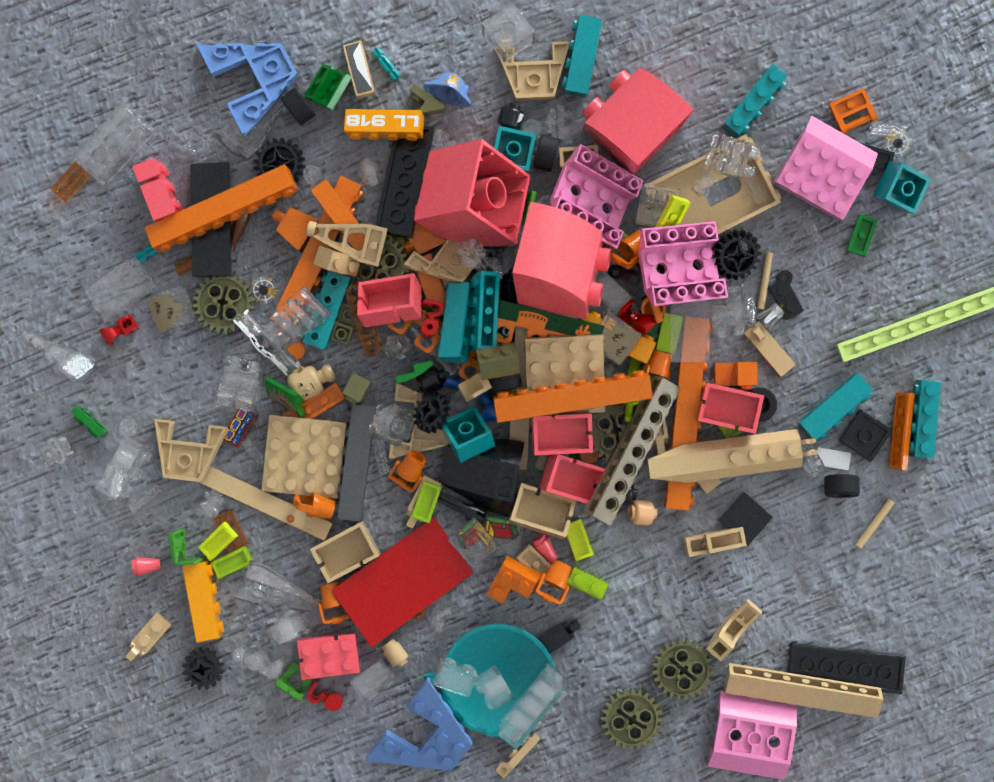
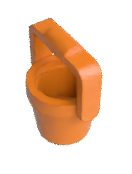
[608,230,641,269]
[640,295,666,324]
[643,350,672,381]
[388,450,426,493]
[292,492,335,519]
[534,560,572,605]
[318,581,350,625]

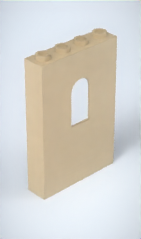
[642,134,781,235]

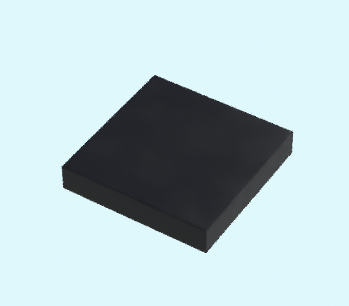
[838,409,893,462]
[718,492,773,546]

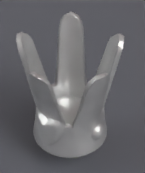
[757,303,785,330]

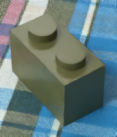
[476,343,520,380]
[342,373,373,404]

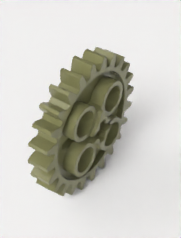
[352,236,411,286]
[192,275,256,335]
[586,403,643,462]
[651,637,714,701]
[600,687,663,751]

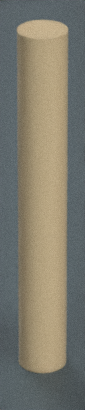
[757,252,773,310]
[855,499,895,549]

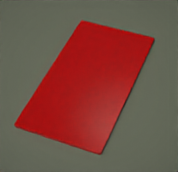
[332,517,473,647]

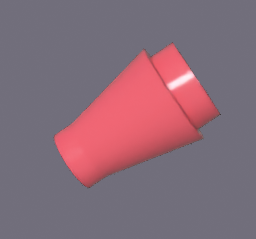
[532,534,558,563]
[132,557,161,576]

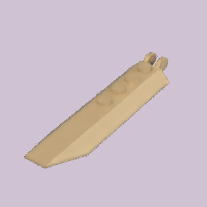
[647,429,818,483]

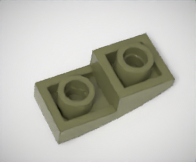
[330,301,358,346]

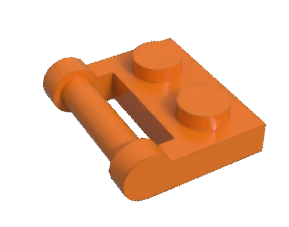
[828,88,877,134]

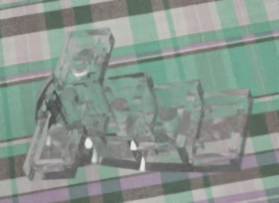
[233,286,331,376]

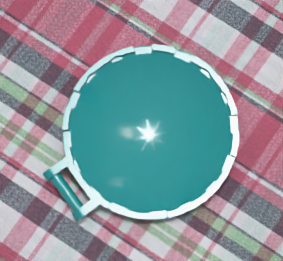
[423,624,557,737]

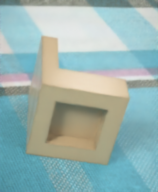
[458,373,492,402]

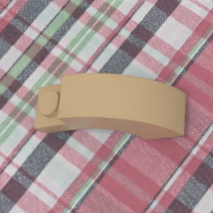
[706,599,762,662]

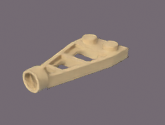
[306,221,388,267]

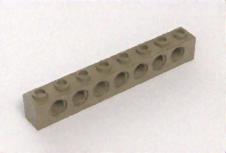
[584,375,680,526]

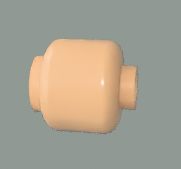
[627,500,657,525]

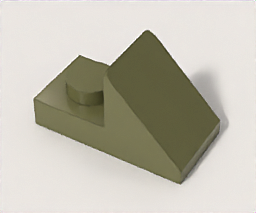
[410,84,446,116]

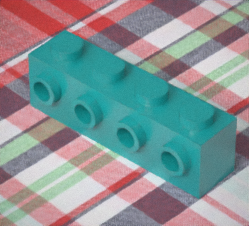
[561,15,602,98]
[721,64,788,139]
[301,270,352,351]
[468,271,500,352]
[438,282,473,363]
[797,373,873,441]
[909,380,941,458]

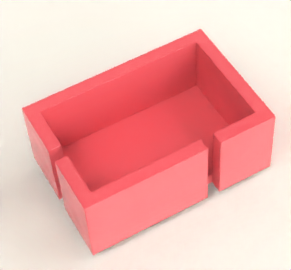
[132,158,183,222]
[357,273,421,327]
[697,383,764,434]
[531,412,593,455]
[539,454,605,504]
[297,631,360,680]

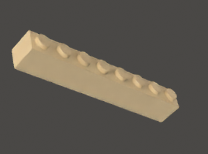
[724,663,884,718]

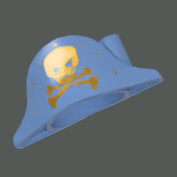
[423,73,471,108]

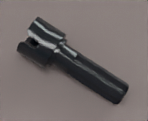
[437,491,488,524]

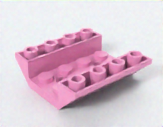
[550,144,644,249]
[638,221,728,306]
[707,690,797,780]

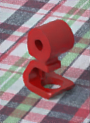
[419,299,443,338]
[617,299,656,336]
[99,315,139,347]
[307,679,343,711]

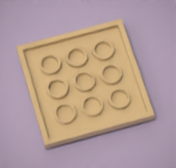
[525,334,605,415]
[261,414,347,499]

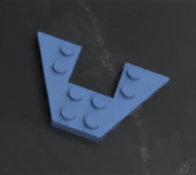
[196,43,298,138]
[366,677,472,771]

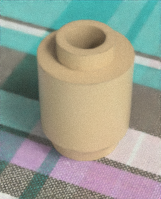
[381,639,408,668]

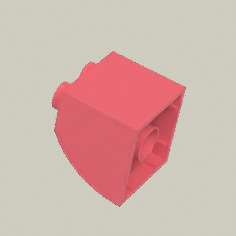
[581,68,694,175]
[414,139,531,247]
[512,202,611,319]

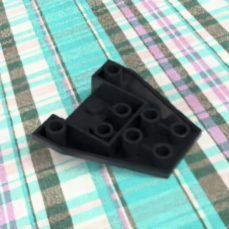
[439,438,525,516]

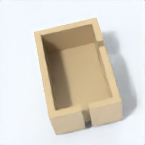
[508,483,576,540]
[310,521,381,583]

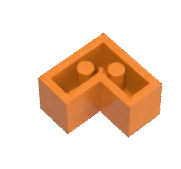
[713,362,757,390]
[486,555,541,604]

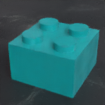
[493,126,536,173]
[873,161,931,214]
[442,406,495,463]

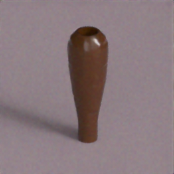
[231,212,251,251]

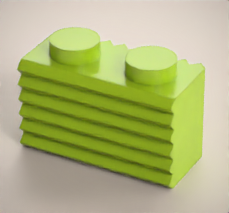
[567,565,608,601]

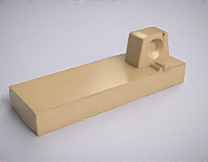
[743,321,796,377]

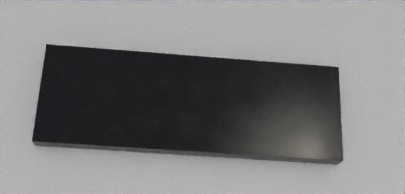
[376,126,435,239]
[190,162,232,277]
[787,643,906,694]

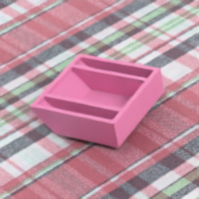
[773,116,878,221]

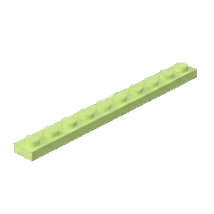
[836,287,994,362]

